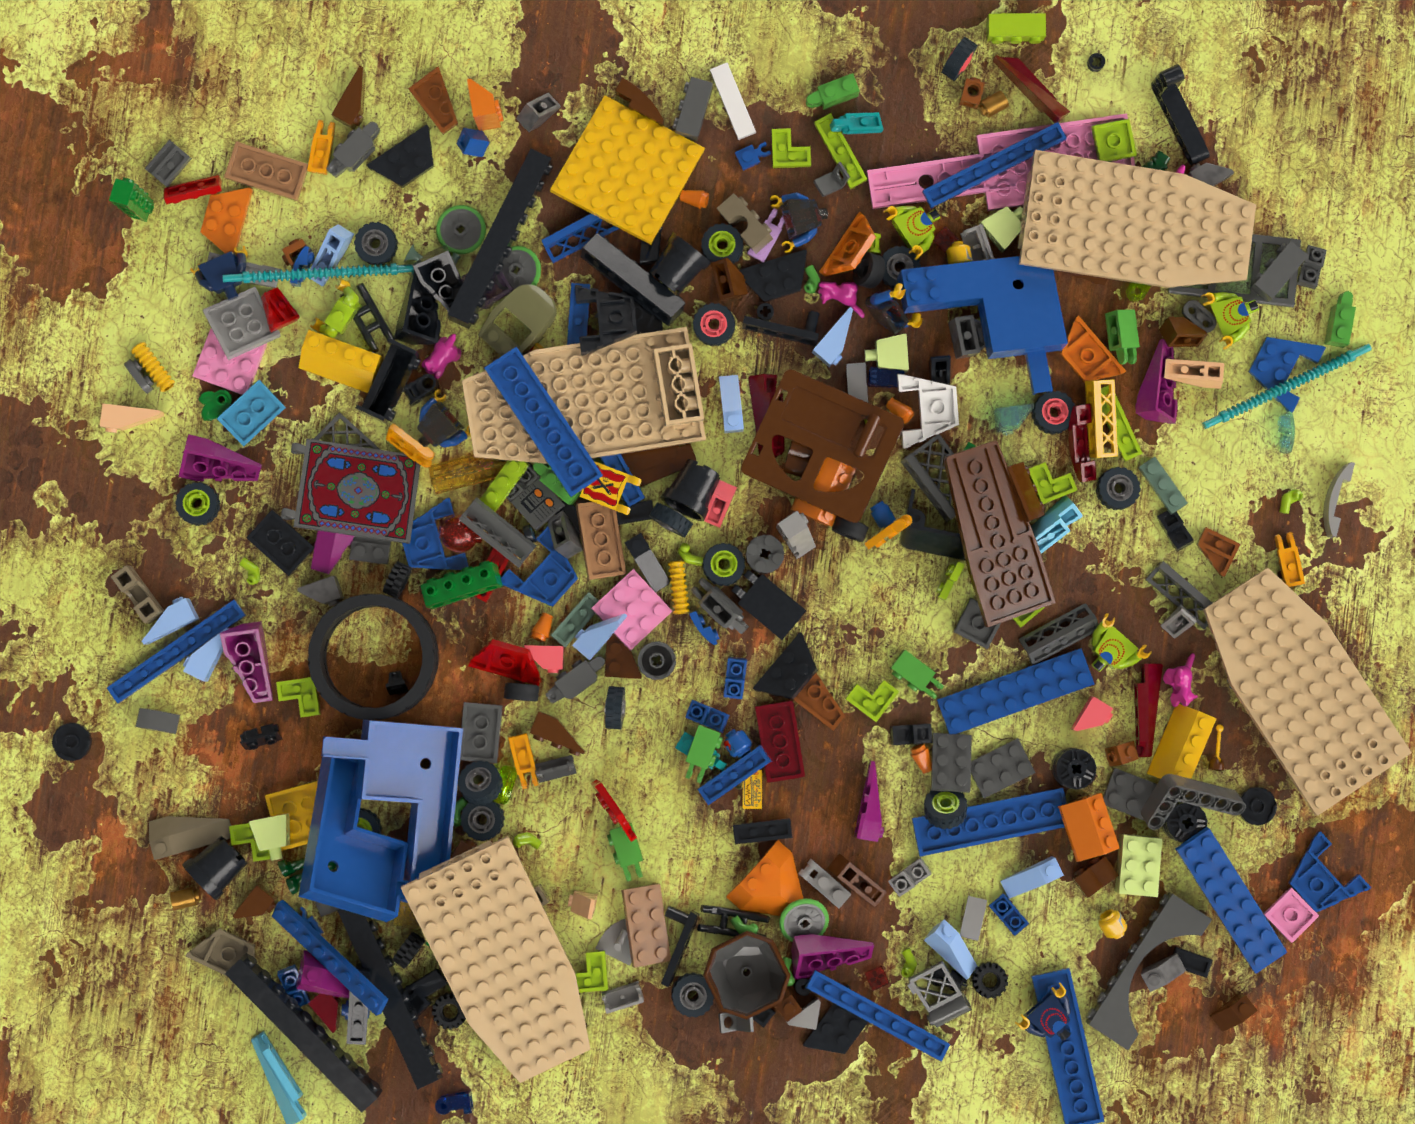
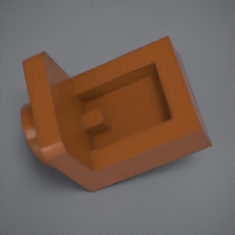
[282,239,307,268]
[1105,740,1139,767]

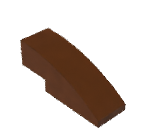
[615,77,664,126]

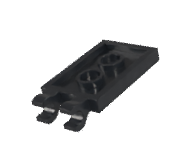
[731,570,806,640]

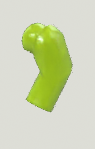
[1279,489,1303,514]
[678,543,703,566]
[239,557,260,585]
[513,832,543,850]
[901,948,917,978]

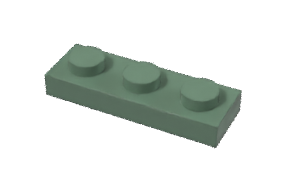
[1138,457,1188,515]
[551,592,599,648]

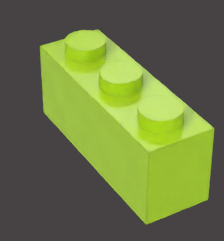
[986,13,1046,44]

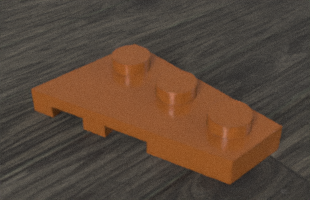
[408,66,458,135]
[794,673,845,731]

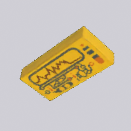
[742,770,762,809]

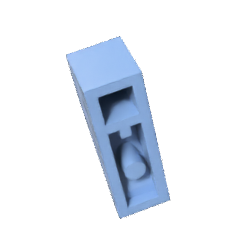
[310,224,354,287]
[812,307,853,367]
[719,375,744,434]
[142,597,199,645]
[572,613,627,661]
[183,628,231,682]
[1000,856,1064,899]
[924,919,977,980]

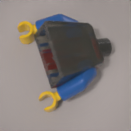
[770,192,828,253]
[865,283,923,335]
[417,389,471,448]

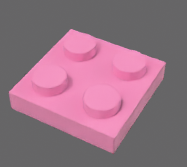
[1264,887,1319,943]

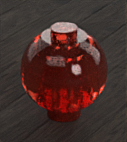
[439,515,482,553]

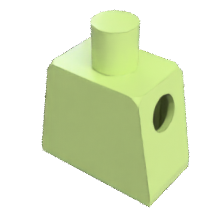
[979,206,1023,253]
[864,334,909,373]
[249,813,290,861]

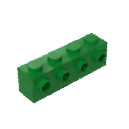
[109,177,154,222]
[420,561,503,610]

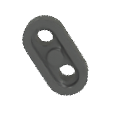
[1182,300,1217,333]
[124,359,154,394]

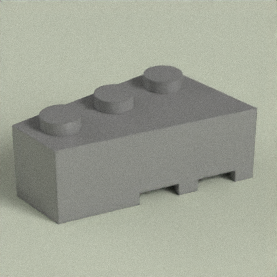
[776,511,816,559]

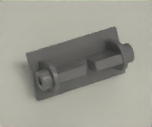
[535,755,577,783]

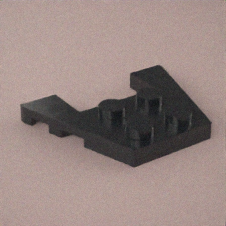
[575,285,637,356]

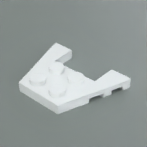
[897,374,959,449]

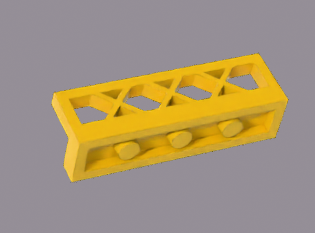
[1085,380,1118,458]

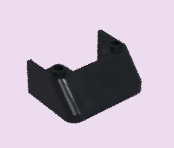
[355,338,421,424]
[900,489,966,561]

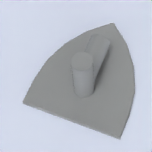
[595,919,632,966]

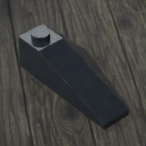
[413,245,479,318]
[394,268,441,345]

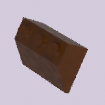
[1007,462,1045,522]

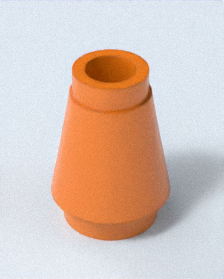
[680,190,709,209]
[886,398,915,424]
[531,613,553,643]
[910,743,932,774]

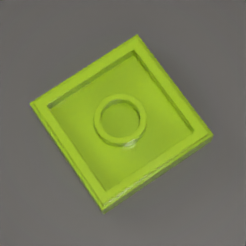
[1091,119,1137,162]

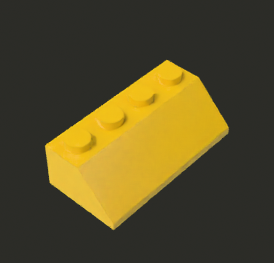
[299,329,383,393]
[1146,704,1216,779]

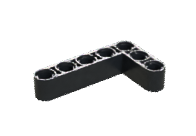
[1151,64,1210,166]

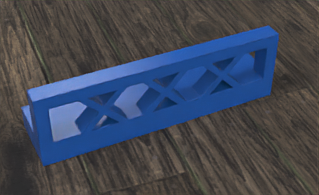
[541,214,620,263]

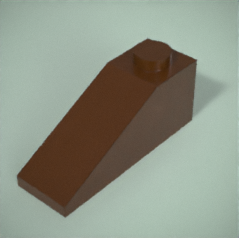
[331,66,366,129]
[827,853,887,907]

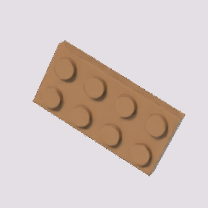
[224,142,308,201]
[576,502,626,580]
[621,883,671,968]

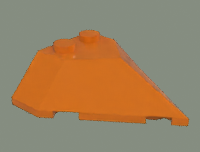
[726,840,803,916]

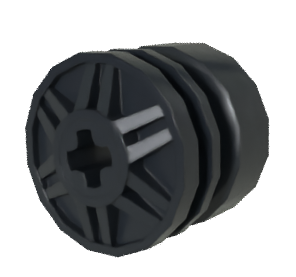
[1051,748,1097,789]
[1162,801,1208,843]

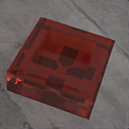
[933,226,958,253]
[864,965,890,992]

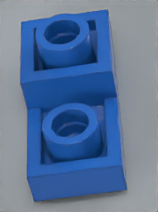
[290,246,314,287]
[689,611,720,645]
[723,657,747,699]
[685,700,730,733]
[989,893,1029,936]
[277,964,311,1007]

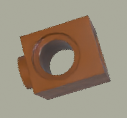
[959,77,985,109]

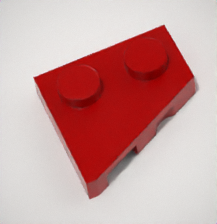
[261,287,300,333]

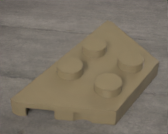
[186,928,255,976]

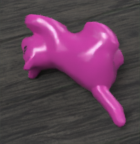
[818,282,864,318]
[421,333,461,379]
[1163,653,1198,707]

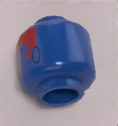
[724,729,752,759]

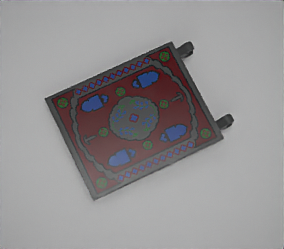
[281,439,421,544]

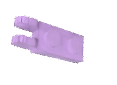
[747,208,787,263]

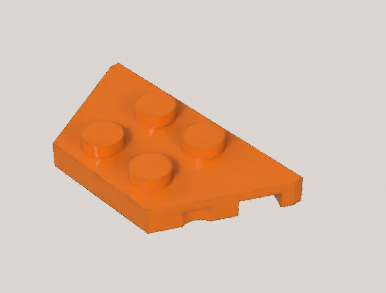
[200,188,253,254]
[819,212,876,276]
[1060,315,1126,383]

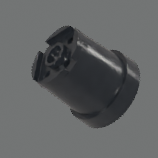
[649,232,711,295]
[660,459,720,521]
[182,836,248,900]

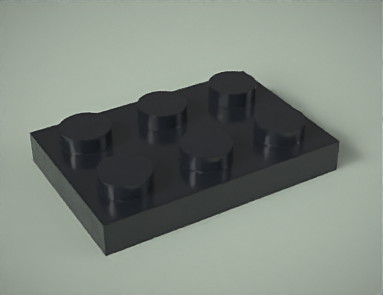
[246,510,315,577]

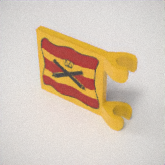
[580,461,642,515]

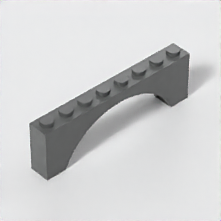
[1086,892,1212,1050]

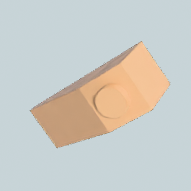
[1164,359,1224,389]
[100,404,164,433]
[568,891,598,919]

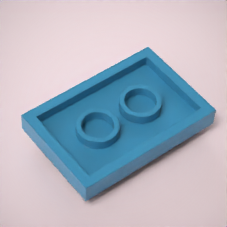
[217,379,286,447]

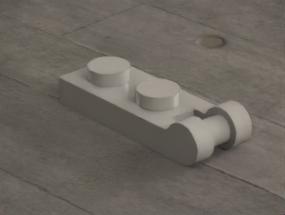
[798,859,851,908]

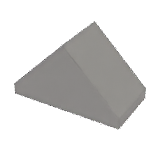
[1161,604,1197,639]
[787,997,821,1030]

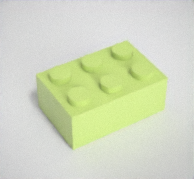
[1115,834,1162,897]

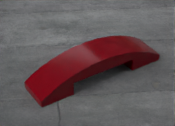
[1068,404,1097,482]

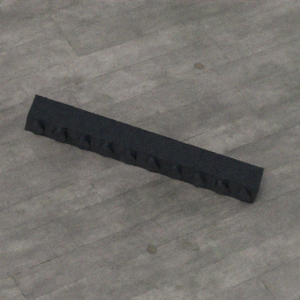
[447,149,553,329]
[337,909,443,1090]
[225,952,383,1113]

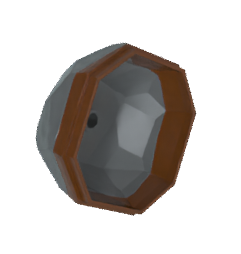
[703,931,791,1020]

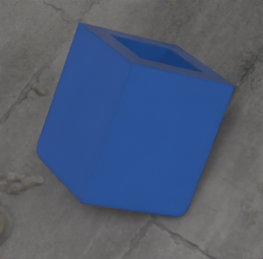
[456,128,490,157]

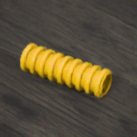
[131,342,175,392]
[668,561,690,615]

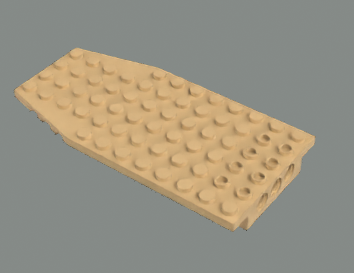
[1018,150,1256,288]
[462,327,706,464]
[1203,568,1412,816]
[401,836,590,1083]

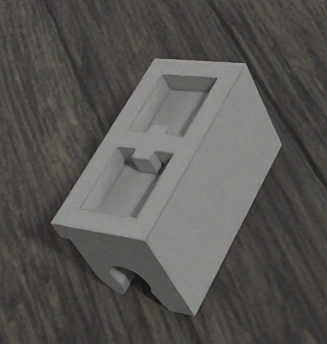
[960,224,994,261]
[602,981,644,1014]

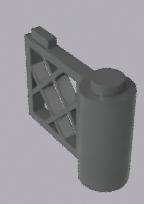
[907,961,972,1028]

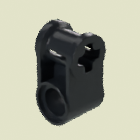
[403,374,439,406]

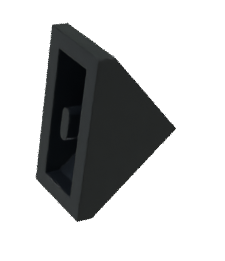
[928,355,951,385]

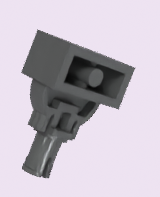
[948,315,985,359]

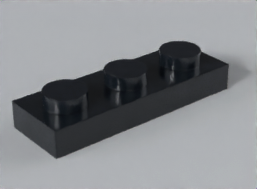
[733,818,793,845]

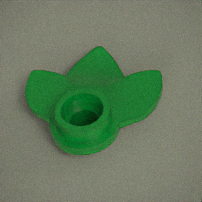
[198,390,232,421]

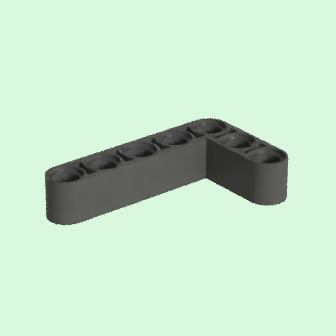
[1141,774,1246,830]

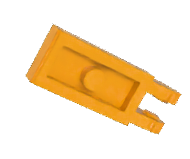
[307,120,335,175]
[386,423,434,468]
[865,514,912,550]
[1275,532,1305,587]
[508,733,539,789]

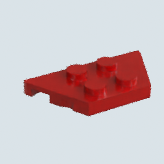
[468,639,541,686]
[591,779,637,842]

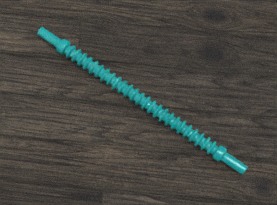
[223,263,413,283]
[1202,344,1372,429]

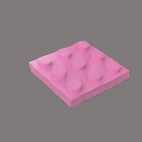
[192,329,267,395]
[591,569,672,650]

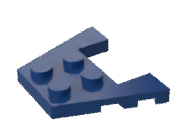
[1248,337,1326,414]
[402,497,469,570]
[501,526,579,607]
[1288,831,1371,913]

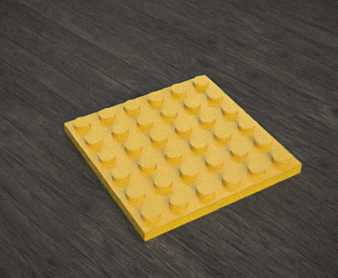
[550,95,705,245]

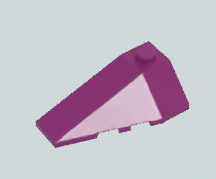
[1135,339,1178,424]
[178,434,262,481]
[311,531,354,574]
[220,621,273,703]
[854,760,884,842]
[791,934,874,979]
[296,950,349,999]

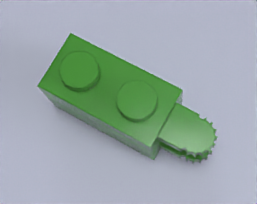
[806,73,860,110]
[1324,291,1356,348]
[1105,309,1140,364]
[533,463,582,505]
[890,650,944,699]
[685,725,723,783]
[607,823,644,882]

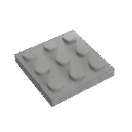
[203,287,281,360]

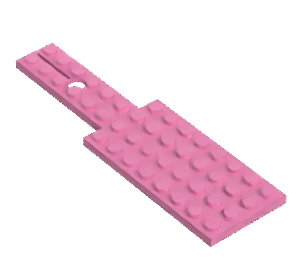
[867,113,1135,211]

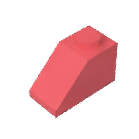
[704,480,737,528]
[524,645,564,673]
[1071,696,1113,731]

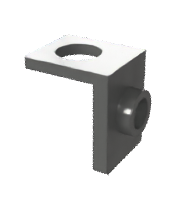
[813,162,850,197]
[718,1012,754,1033]

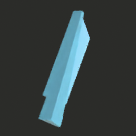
[1031,495,1083,554]
[251,1031,307,1124]

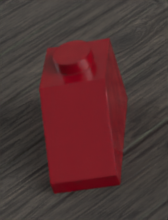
[308,993,341,1033]

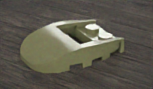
[478,284,557,356]

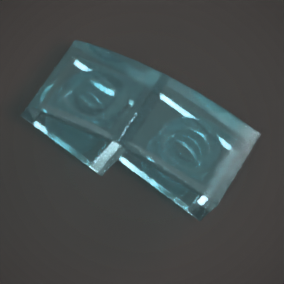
[1277,411,1295,454]

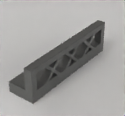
[459,497,537,568]
[1145,561,1212,629]
[1019,603,1099,665]

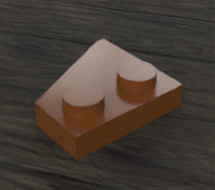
[1196,527,1240,577]

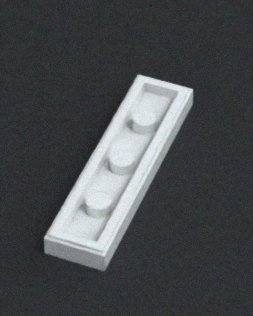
[710,63,756,140]

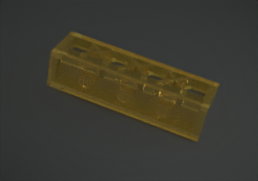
[429,454,506,494]

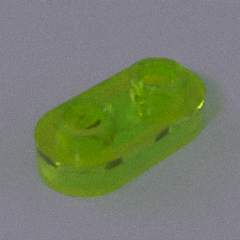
[1126,282,1151,302]
[493,765,517,804]

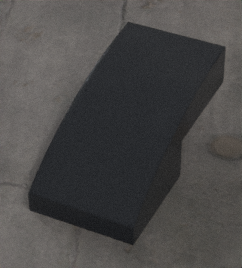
[1157,510,1194,552]
[890,724,933,745]

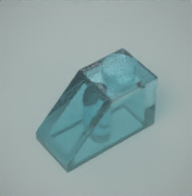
[994,403,1034,436]

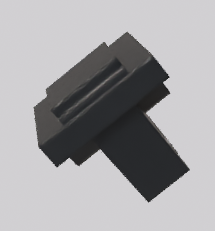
[385,671,409,695]

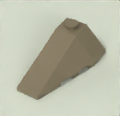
[149,816,231,860]

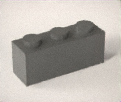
[673,77,713,141]
[1250,241,1309,302]

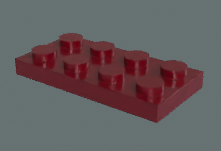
[755,701,805,783]

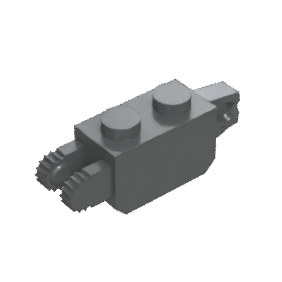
[326,121,380,178]
[691,578,749,634]
[545,656,605,704]

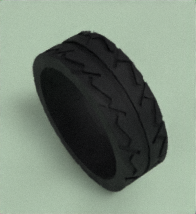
[308,594,439,720]

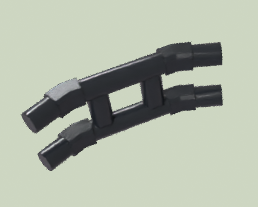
[340,283,396,353]
[697,905,770,937]

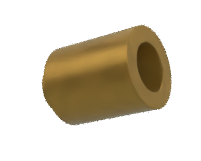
[978,90,1009,118]
[170,886,201,911]

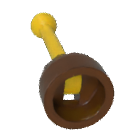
[1208,724,1224,771]

